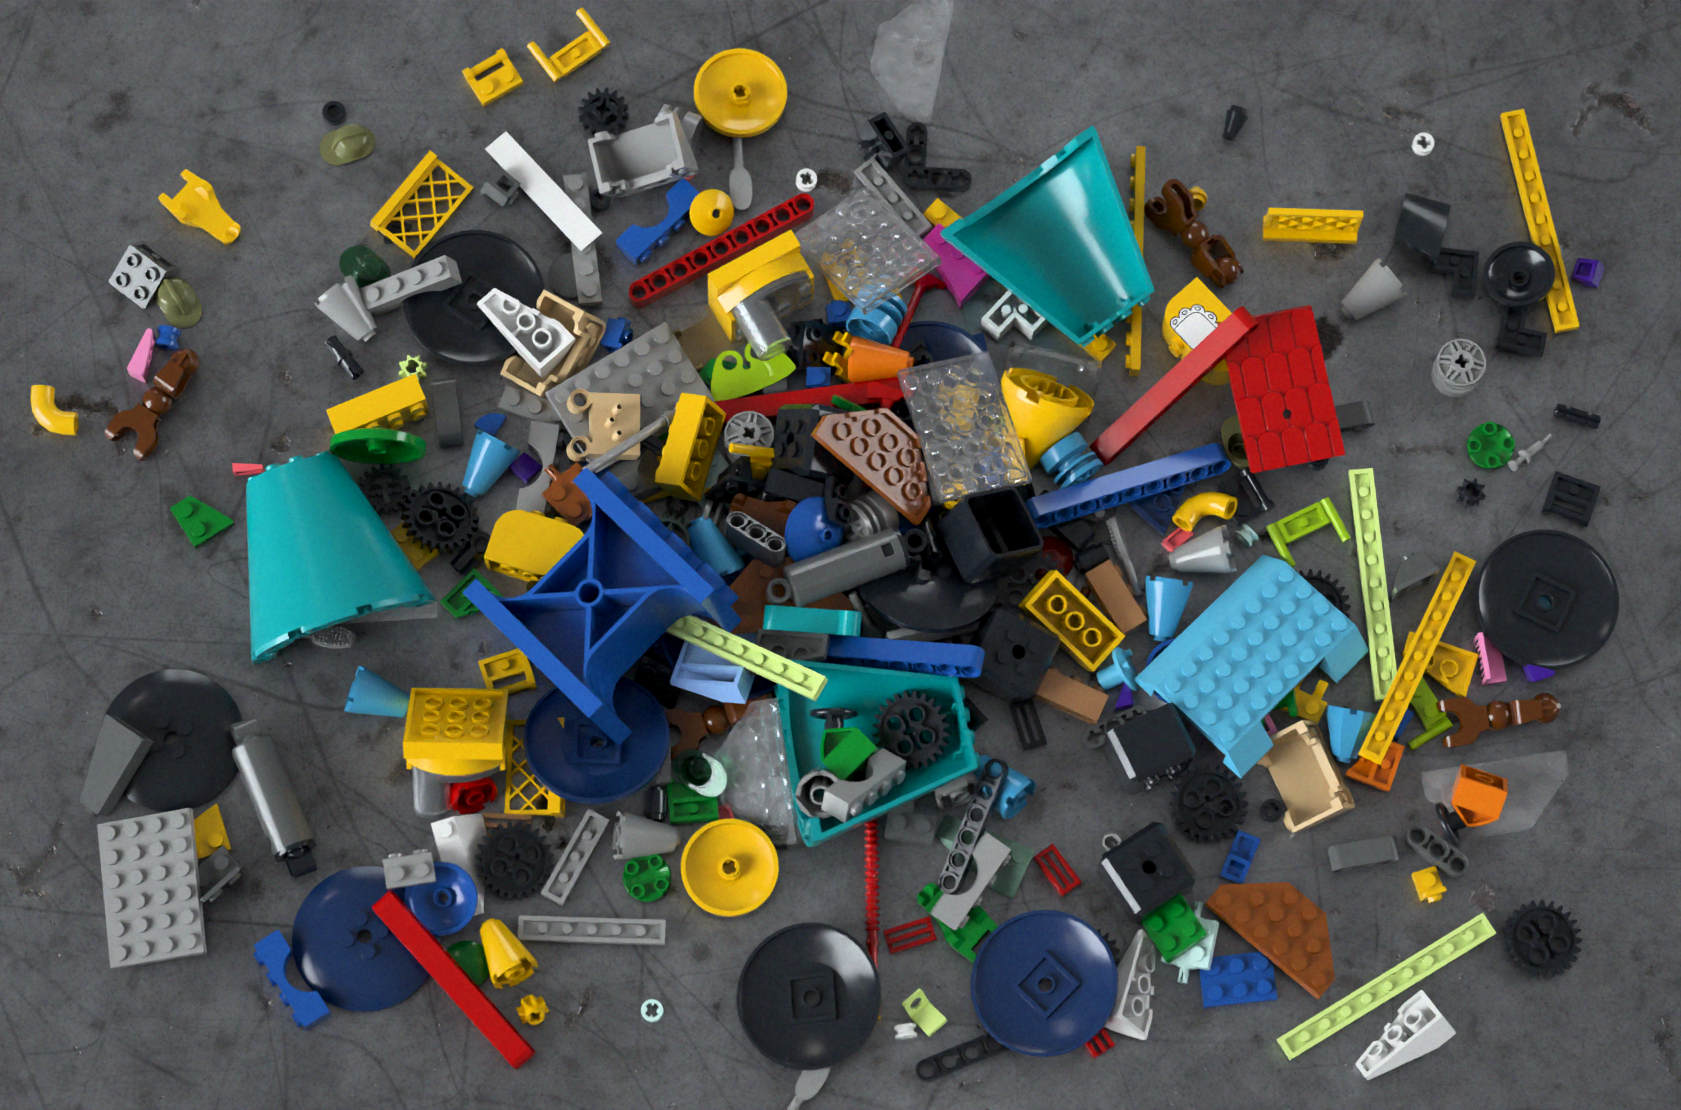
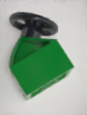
[810,708,879,782]

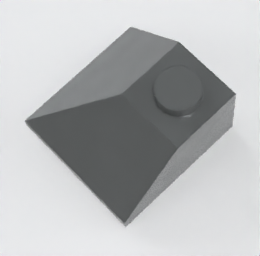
[609,447,664,501]
[1389,552,1439,603]

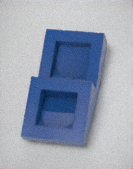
[1220,829,1261,884]

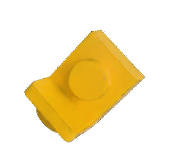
[1411,866,1447,903]

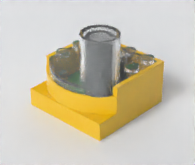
[708,230,815,361]
[403,688,510,820]

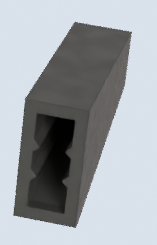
[79,714,153,817]

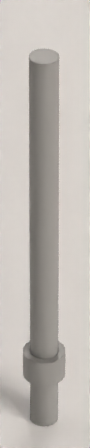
[583,408,676,473]

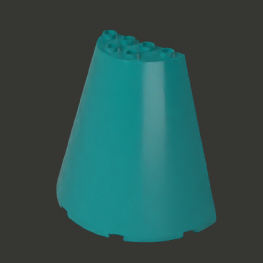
[940,125,1155,347]
[246,451,436,665]
[774,659,980,847]

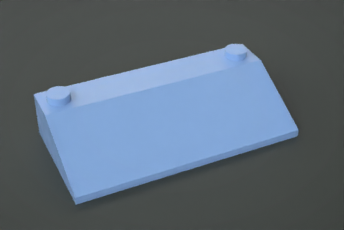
[670,567,757,704]

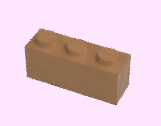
[1083,559,1148,638]
[1032,666,1109,725]

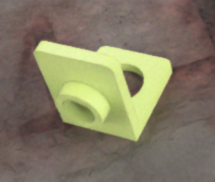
[902,988,947,1036]

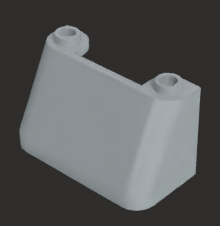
[588,111,699,198]

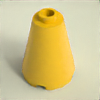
[479,918,538,989]

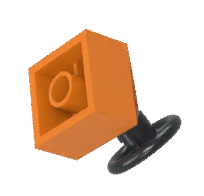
[1435,764,1508,847]

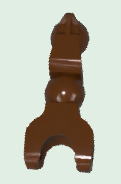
[1144,179,1244,289]
[105,348,200,461]
[665,692,776,763]
[1436,693,1561,748]

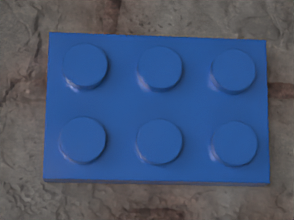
[1199,952,1278,1008]

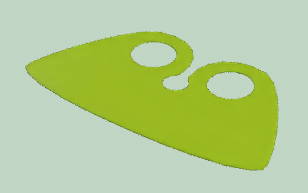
[711,340,796,401]

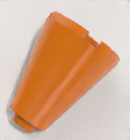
[848,336,914,383]

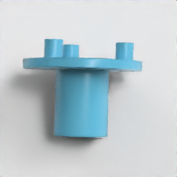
[1097,647,1140,691]

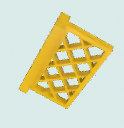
[370,150,474,259]
[1263,208,1363,244]
[504,717,566,818]

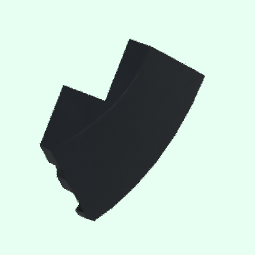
[1394,193,1451,263]

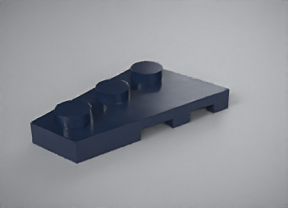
[1128,453,1186,537]

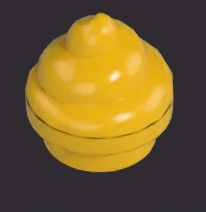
[1188,186,1207,211]

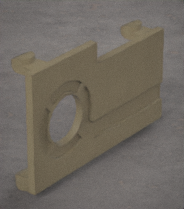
[672,306,753,373]

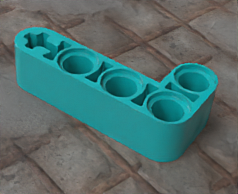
[763,605,862,636]

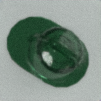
[339,245,391,289]
[674,749,728,797]

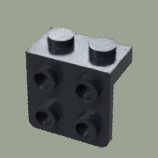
[786,320,845,375]

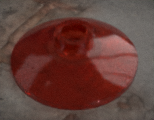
[1035,536,1074,581]

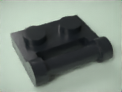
[1214,467,1275,528]
[1541,471,1601,527]

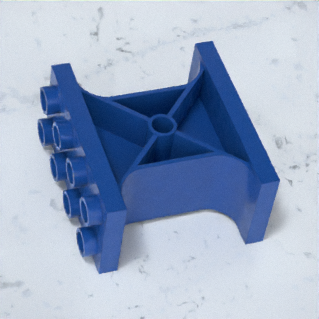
[462,467,742,745]

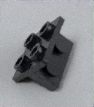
[704,456,766,503]
[634,653,684,709]

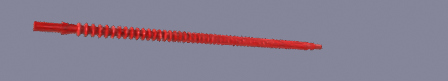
[864,817,880,970]

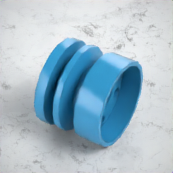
[846,286,907,346]
[1039,432,1103,489]

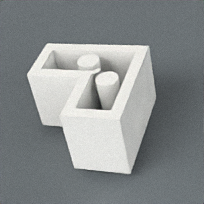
[981,290,1048,342]

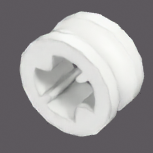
[1412,132,1434,156]
[796,169,817,192]
[894,1023,917,1040]

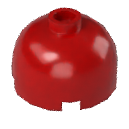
[448,771,498,815]

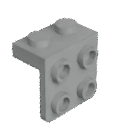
[383,849,436,890]

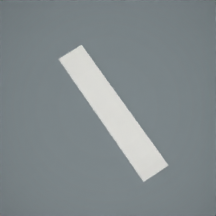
[485,131,602,251]

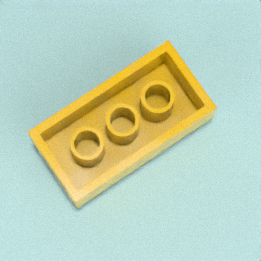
[326,374,430,434]
[655,393,726,502]
[1018,570,1125,672]

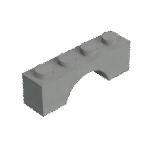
[361,255,462,316]
[516,421,564,517]
[821,748,906,823]
[930,832,1011,930]

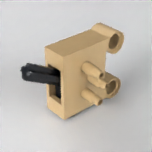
[566,388,666,462]

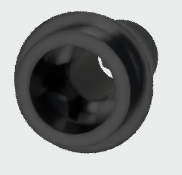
[1222,105,1249,141]

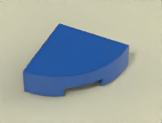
[474,413,507,437]

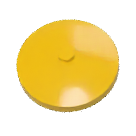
[694,48,787,138]
[681,819,779,917]

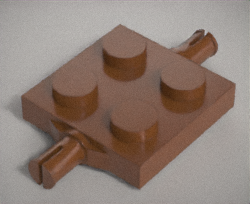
[541,462,592,527]

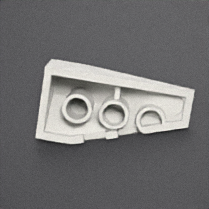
[477,288,576,378]
[431,813,488,917]
[1105,930,1156,1040]
[1355,989,1456,1080]

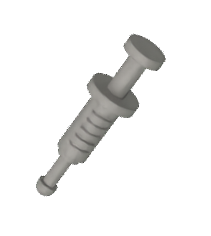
[1508,434,1553,471]

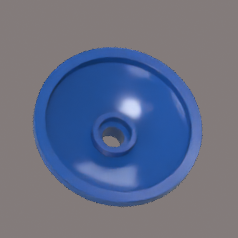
[785,496,844,562]
[404,861,478,935]

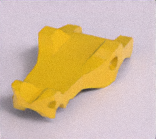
[158,169,241,246]

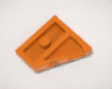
[1344,741,1405,792]

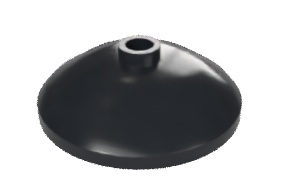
[1483,241,1555,308]

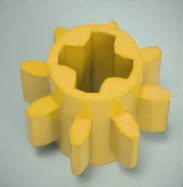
[516,994,549,1026]

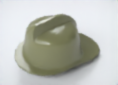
[320,123,375,165]
[155,277,202,328]
[1221,415,1249,470]

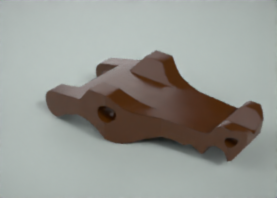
[729,493,798,550]

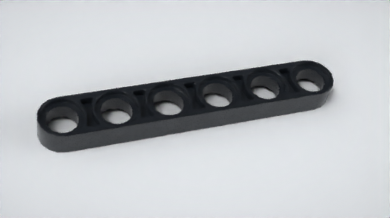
[938,758,1009,894]
[915,1033,1011,1082]

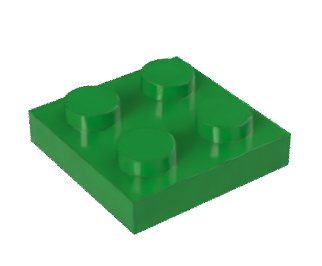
[1141,895,1209,964]

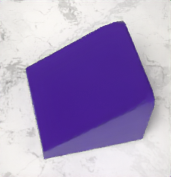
[1571,258,1604,288]
[509,452,543,485]
[1522,664,1555,682]
[1114,682,1134,712]

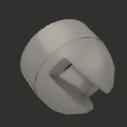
[1102,830,1123,851]

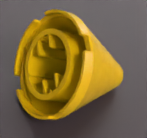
[1001,367,1094,471]

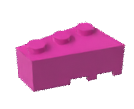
[923,223,991,309]

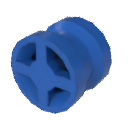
[154,325,181,351]

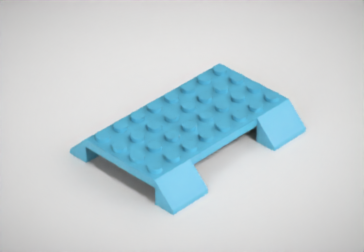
[1134,555,1369,779]

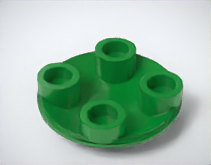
[1467,421,1515,469]
[623,854,672,902]
[447,940,490,986]

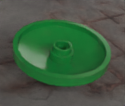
[329,427,426,465]

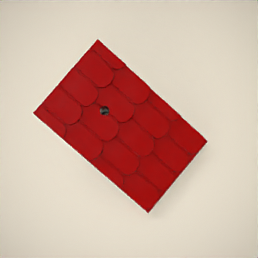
[1217,305,1345,473]

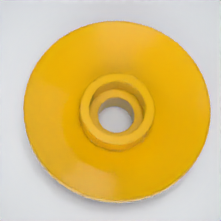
[690,189,734,236]

